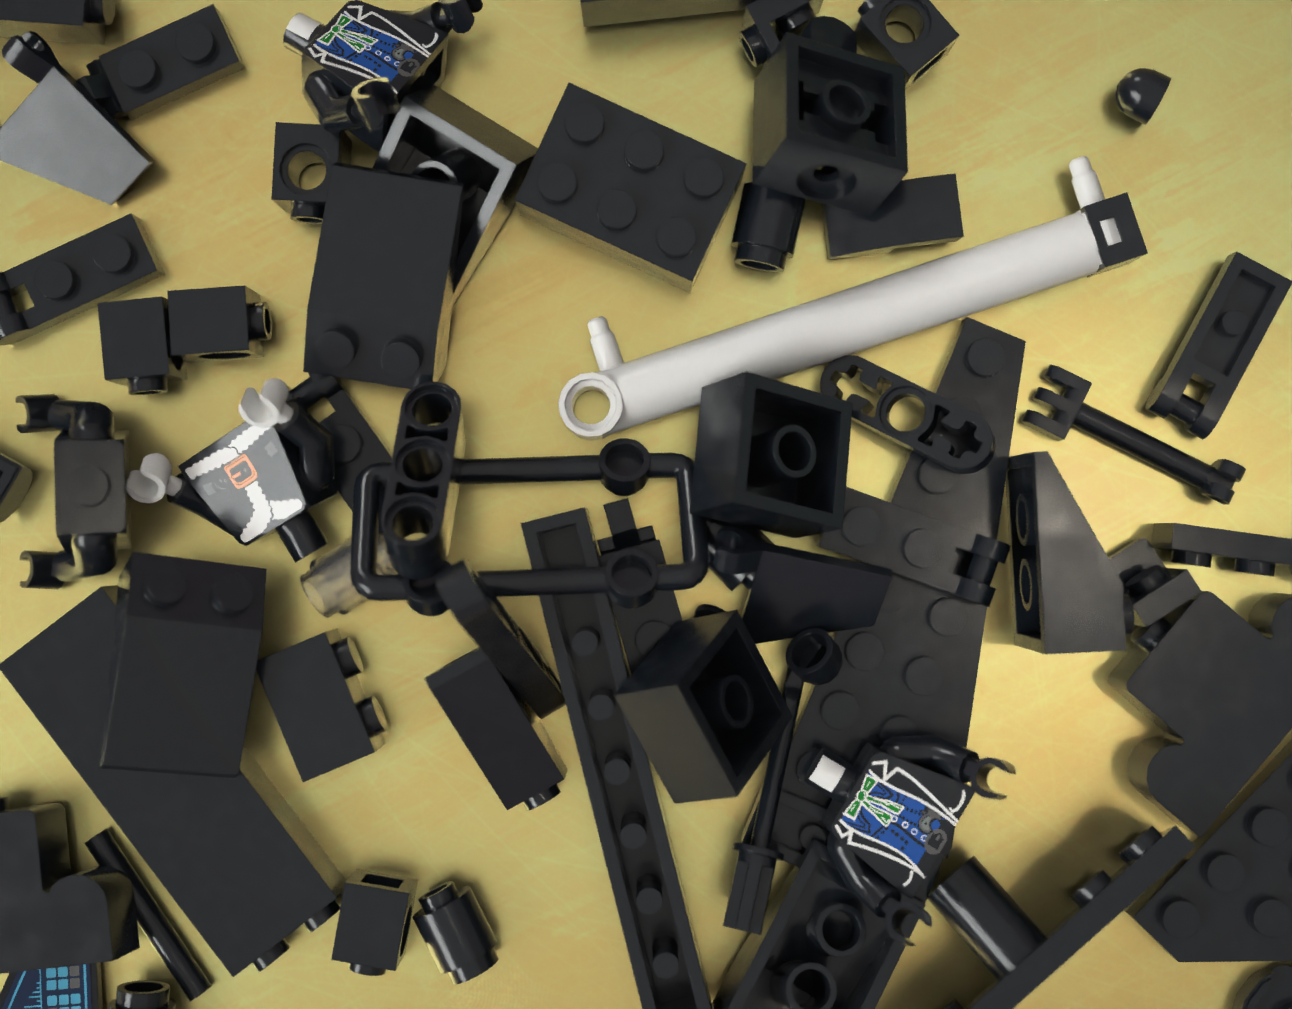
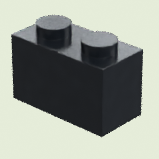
[256,628,388,782]

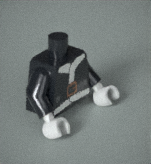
[126,378,338,563]

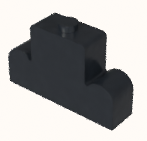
[1108,591,1292,838]
[0,797,140,974]

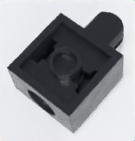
[752,16,908,216]

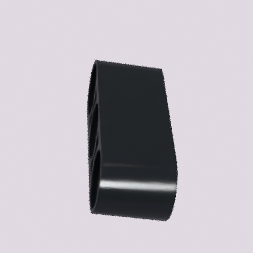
[381,381,466,580]

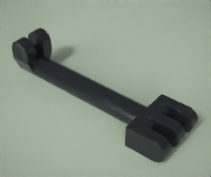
[1021,365,1246,505]

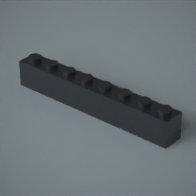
[521,507,712,1009]

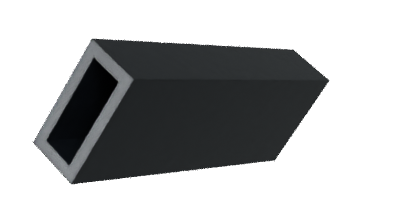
[0,585,346,977]

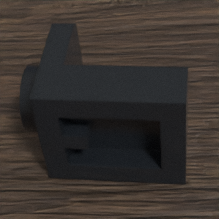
[738,0,823,67]
[1108,538,1202,627]

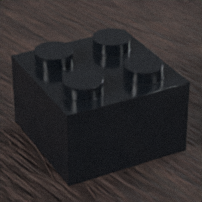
[689,372,853,538]
[614,610,793,804]

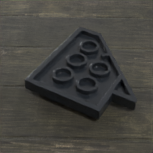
[1126,740,1292,962]

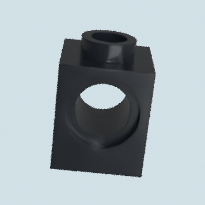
[855,0,959,90]
[271,122,352,224]
[167,285,272,362]
[97,296,188,395]
[331,869,418,976]

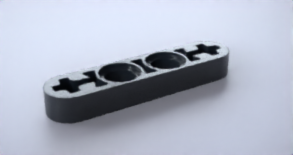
[434,558,566,719]

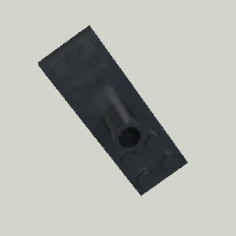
[927,825,1195,1009]

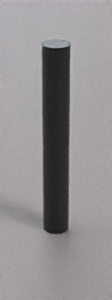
[84,829,212,1001]

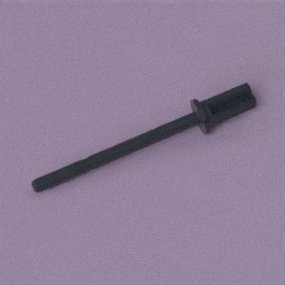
[723,667,804,935]

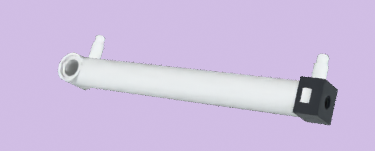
[558,156,1148,441]

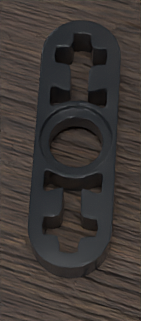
[820,355,996,474]

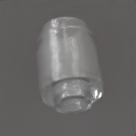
[300,533,395,618]

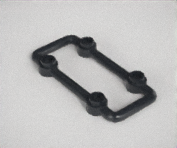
[350,438,710,616]

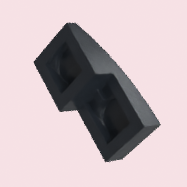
[821,173,964,260]

